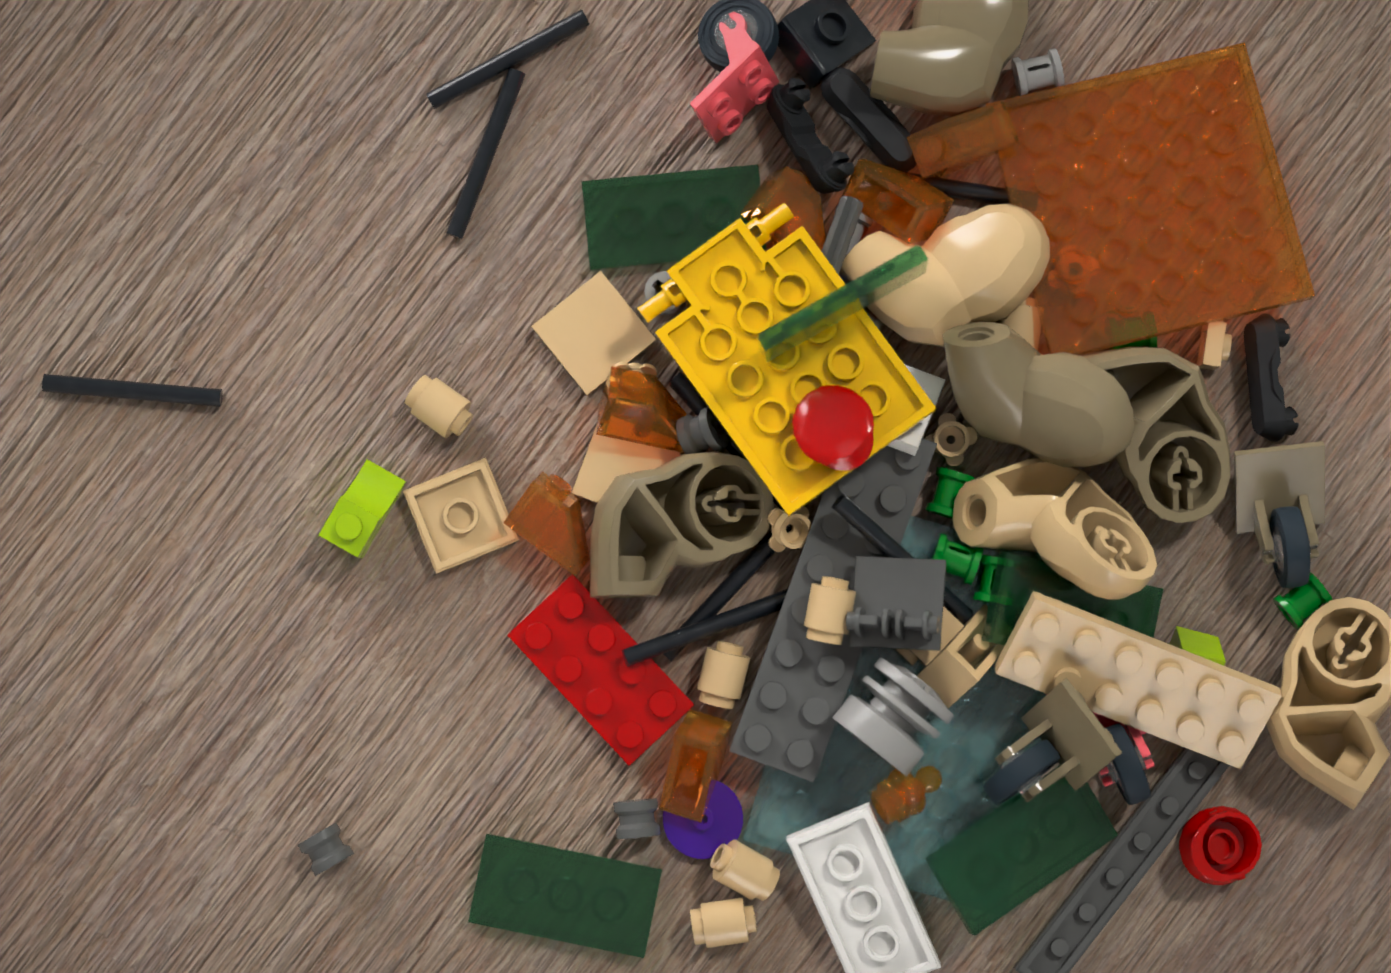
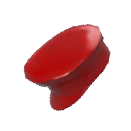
[792,385,874,471]
[1179,806,1262,885]

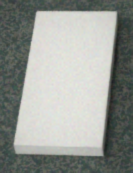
[786,802,941,973]

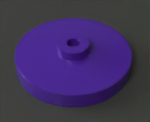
[663,778,743,859]

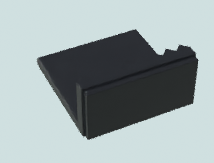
[777,0,877,89]

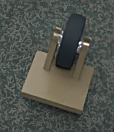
[1234,441,1325,588]
[983,678,1123,805]

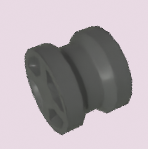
[676,407,730,454]
[613,798,661,839]
[298,822,354,876]

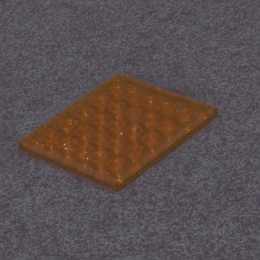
[985,42,1315,355]

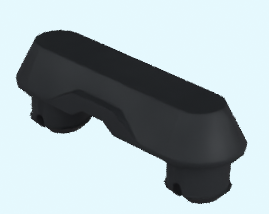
[821,67,921,173]
[767,78,854,194]
[1244,313,1299,442]

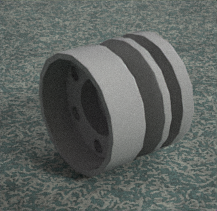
[832,657,954,777]

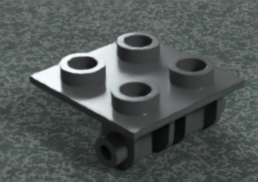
[846,556,947,651]

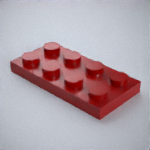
[507,574,695,766]

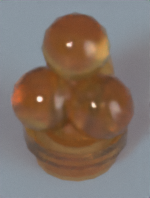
[870,765,942,825]

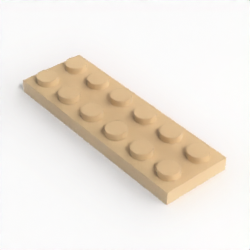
[994,591,1282,769]

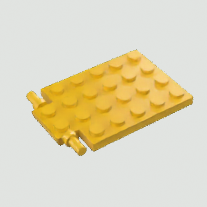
[637,203,937,517]

